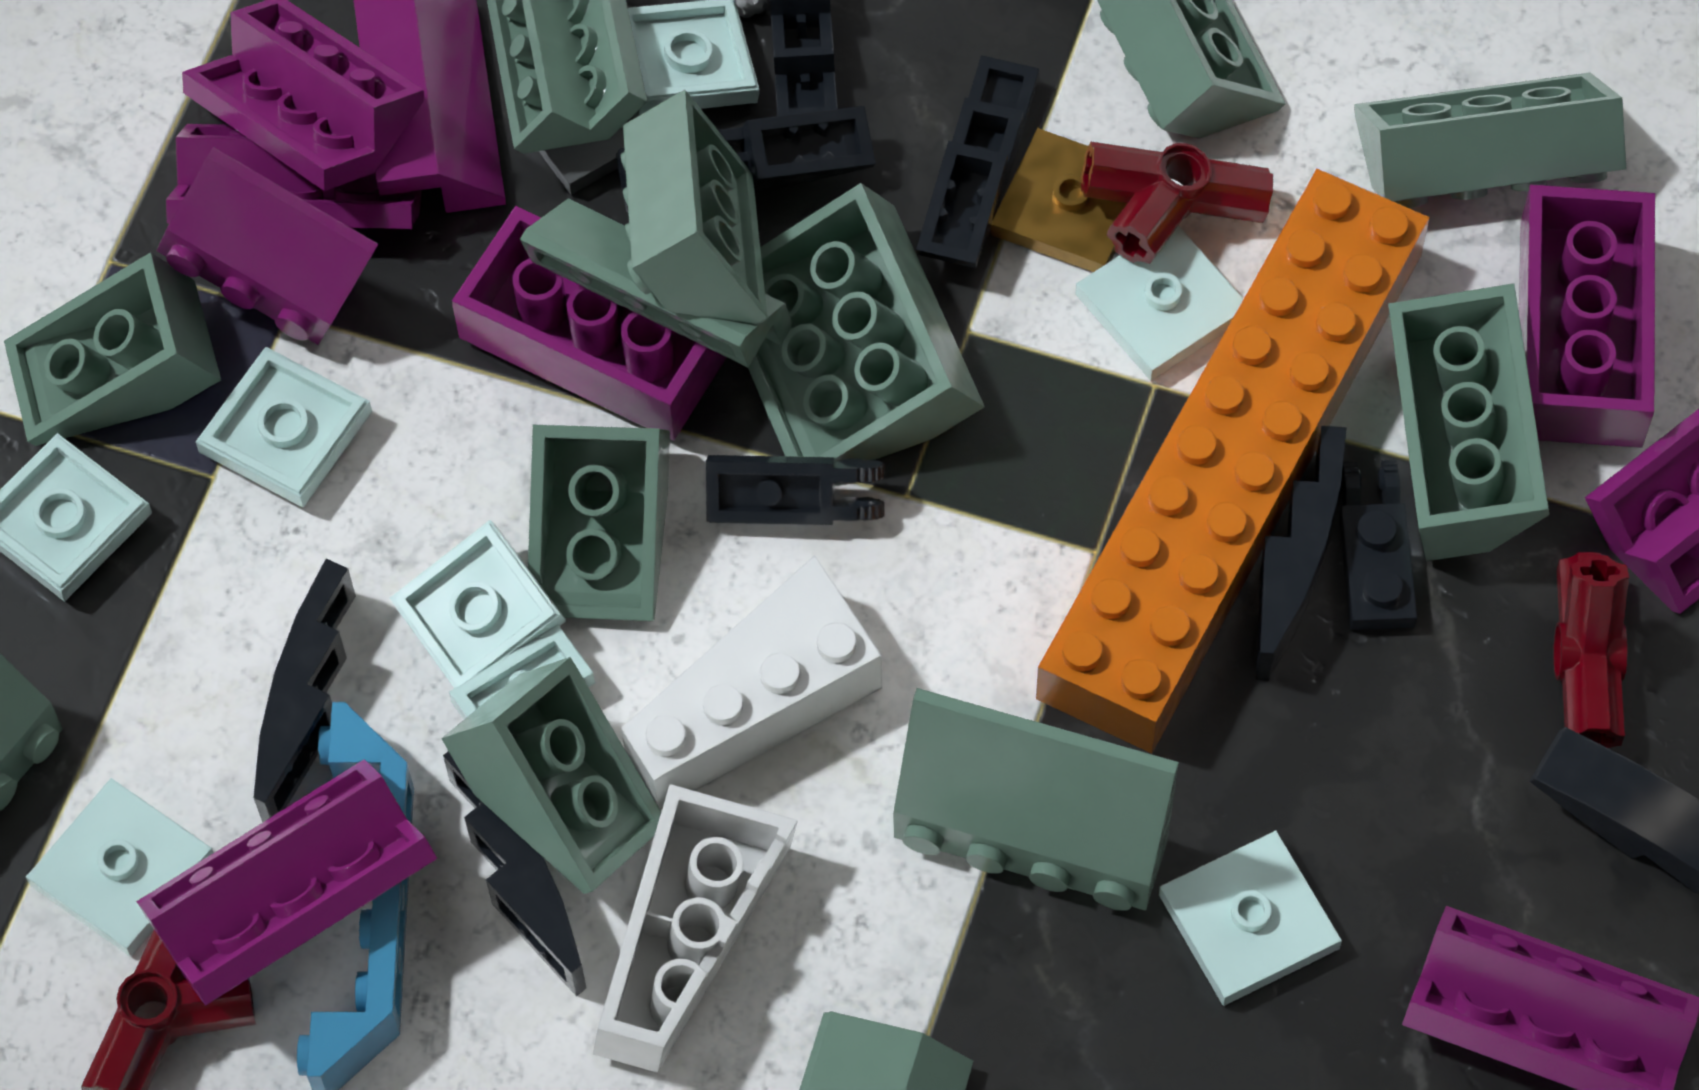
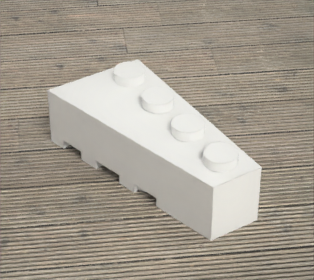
[621,555,882,810]
[593,784,798,1073]

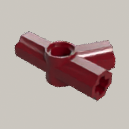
[1081,141,1273,264]
[1554,552,1629,748]
[81,930,256,1090]

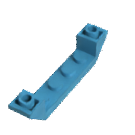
[297,702,414,1090]

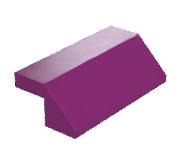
[182,0,424,191]
[354,0,506,213]
[166,124,422,229]
[1585,409,1699,614]
[136,759,438,1006]
[1402,906,1699,1090]

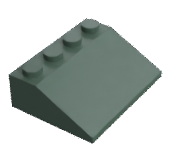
[748,183,985,462]
[893,688,1179,911]

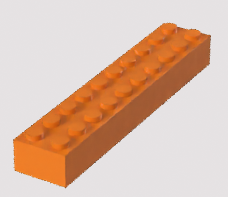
[1036,168,1430,754]

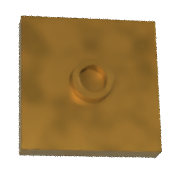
[991,128,1128,272]

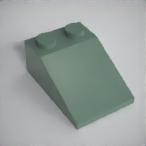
[4,252,221,446]
[528,424,670,621]
[441,657,661,894]

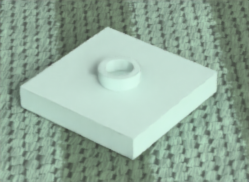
[628,0,760,115]
[1075,226,1243,381]
[196,347,372,507]
[0,433,152,602]
[389,520,567,688]
[26,778,214,957]
[1159,831,1342,1006]

